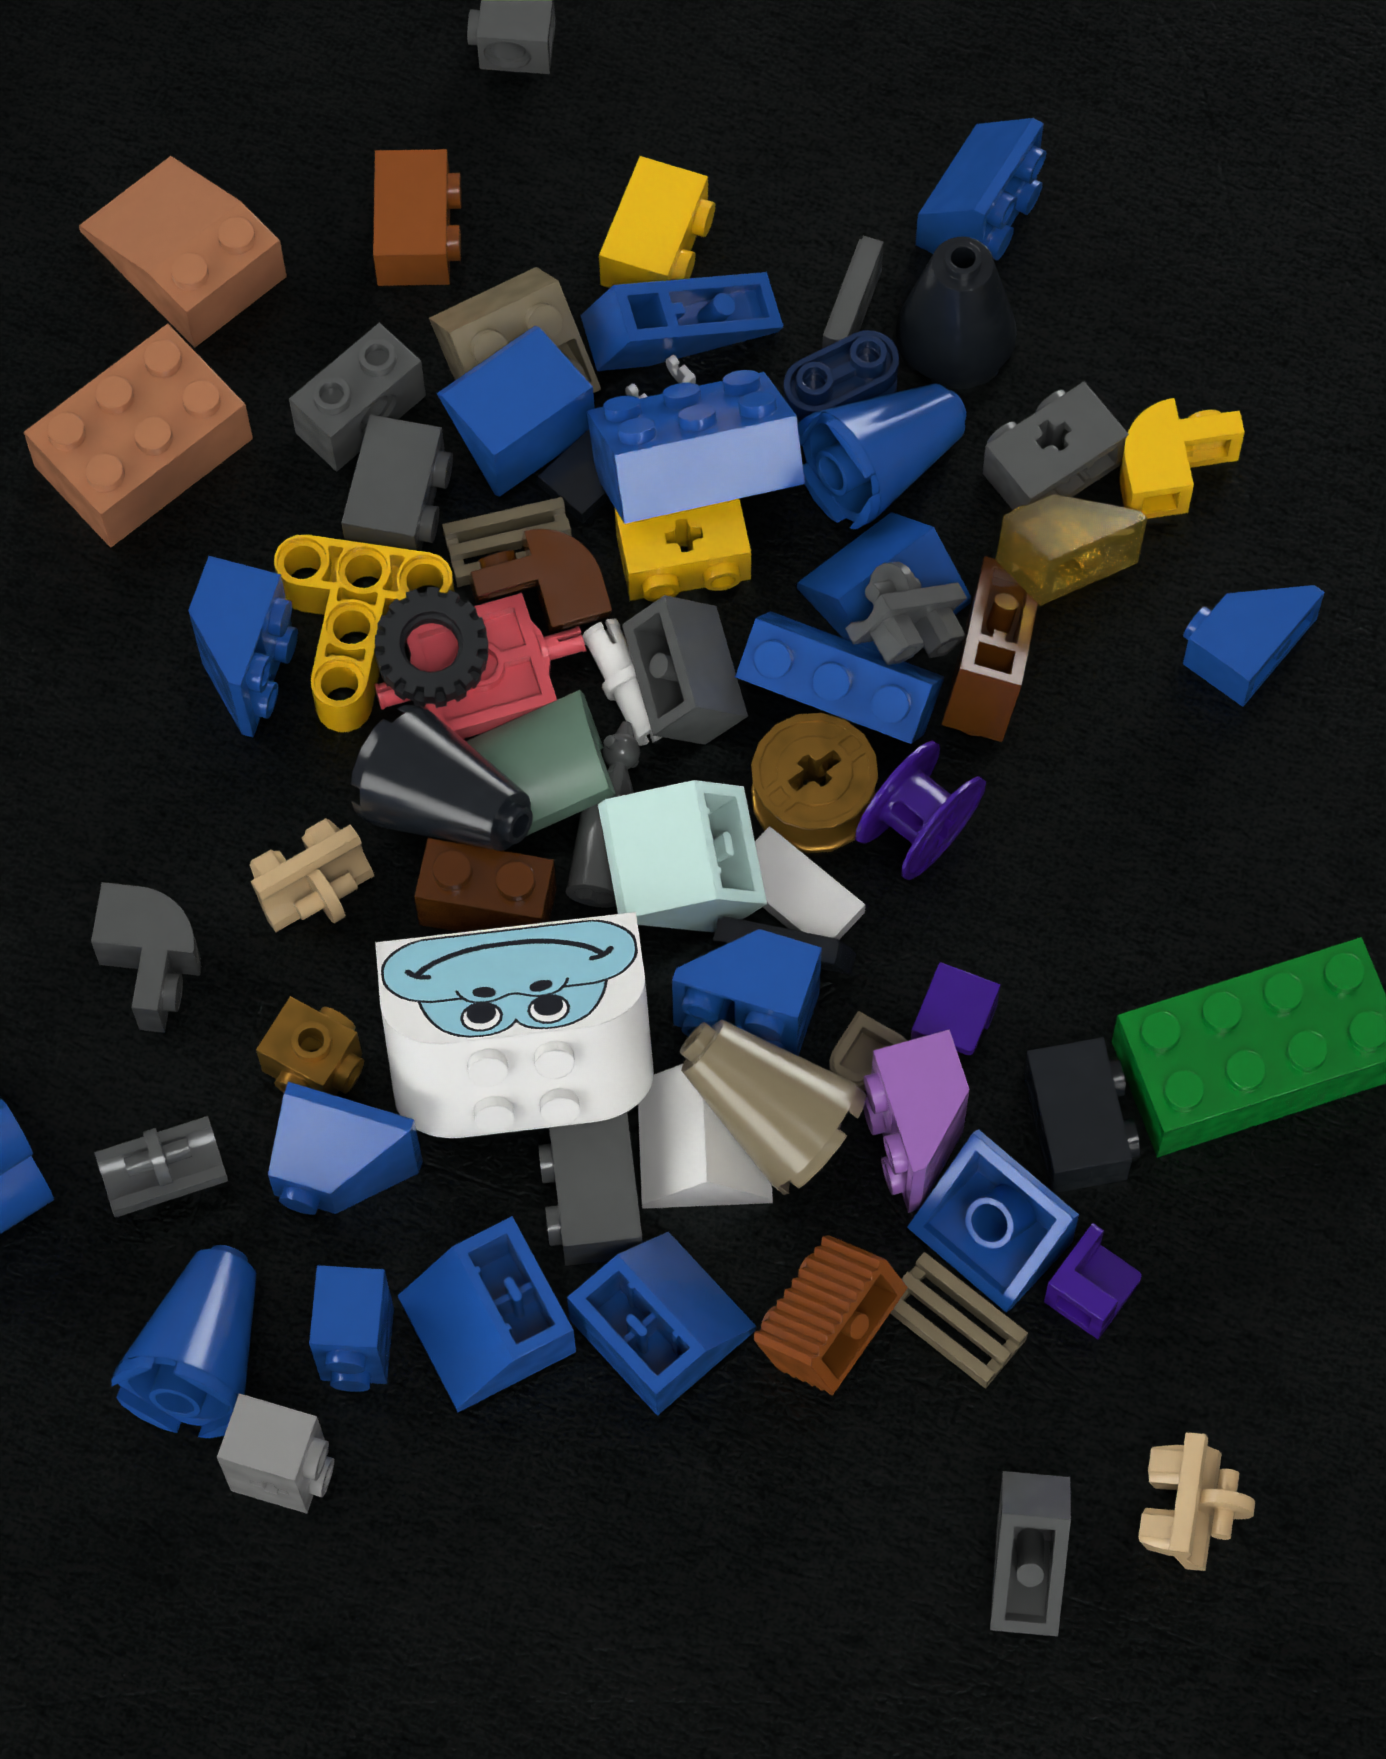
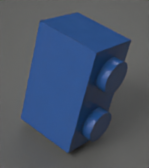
[309,1265,394,1392]

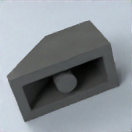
[990,1471,1071,1636]

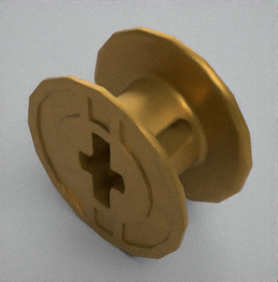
[751,713,878,853]

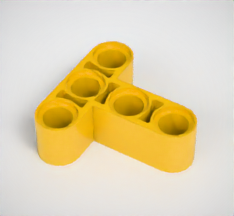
[274,535,455,732]

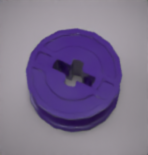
[855,740,986,880]

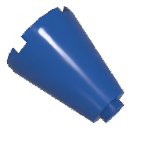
[797,383,966,529]
[111,1245,257,1438]

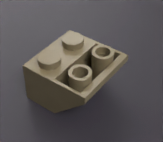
[429,267,601,393]

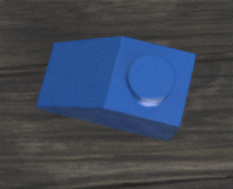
[1183,585,1325,707]

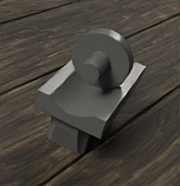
[845,562,967,665]
[94,1116,228,1218]

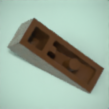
[942,556,1044,742]

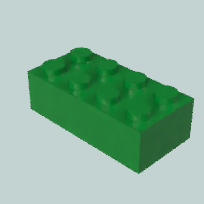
[1112,937,1386,1157]

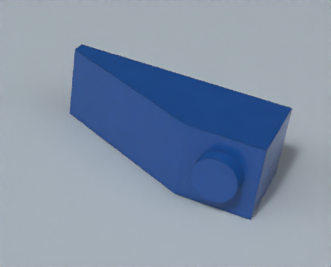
[580,272,783,371]

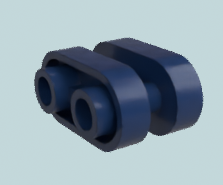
[783,330,899,423]

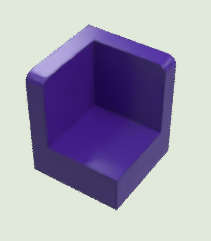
[911,962,1000,1055]
[1044,1223,1141,1339]

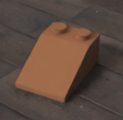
[79,156,287,348]

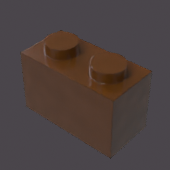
[414,838,557,932]

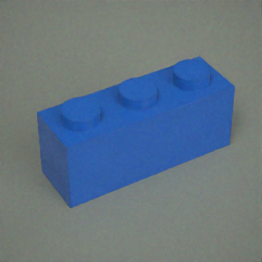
[735,611,945,744]

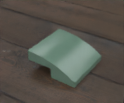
[467,690,617,836]

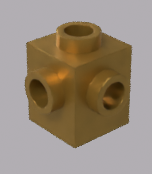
[256,996,364,1096]

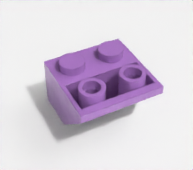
[863,1029,970,1213]

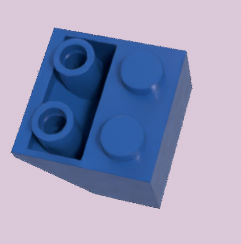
[916,118,1047,260]
[188,556,298,737]
[672,929,822,1056]
[398,1216,576,1412]
[567,1232,757,1416]

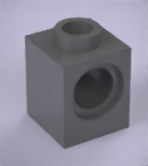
[467,0,556,74]

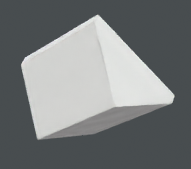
[638,1064,773,1209]

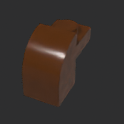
[469,529,612,634]

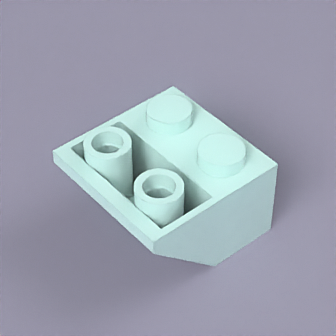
[598,780,767,932]

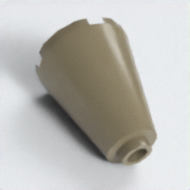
[680,1020,866,1195]

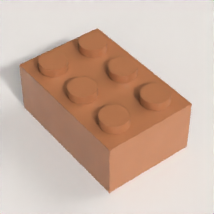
[24,323,253,548]

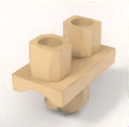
[250,818,375,932]
[1139,1433,1255,1571]

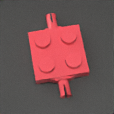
[374,593,586,739]

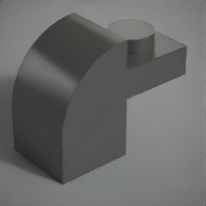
[91,882,201,1033]

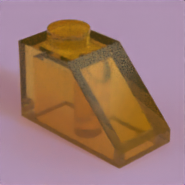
[996,494,1147,606]

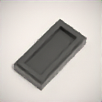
[822,236,884,349]

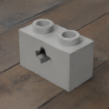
[217,1393,334,1514]

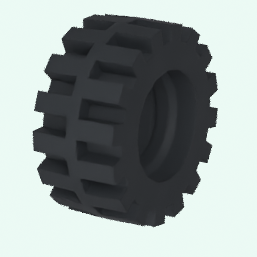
[375,587,488,708]

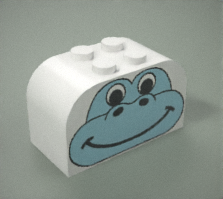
[375,912,654,1138]

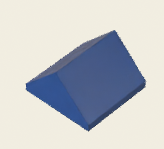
[437,326,595,497]
[797,512,972,652]
[907,1129,1079,1312]

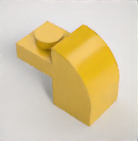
[1120,398,1245,522]

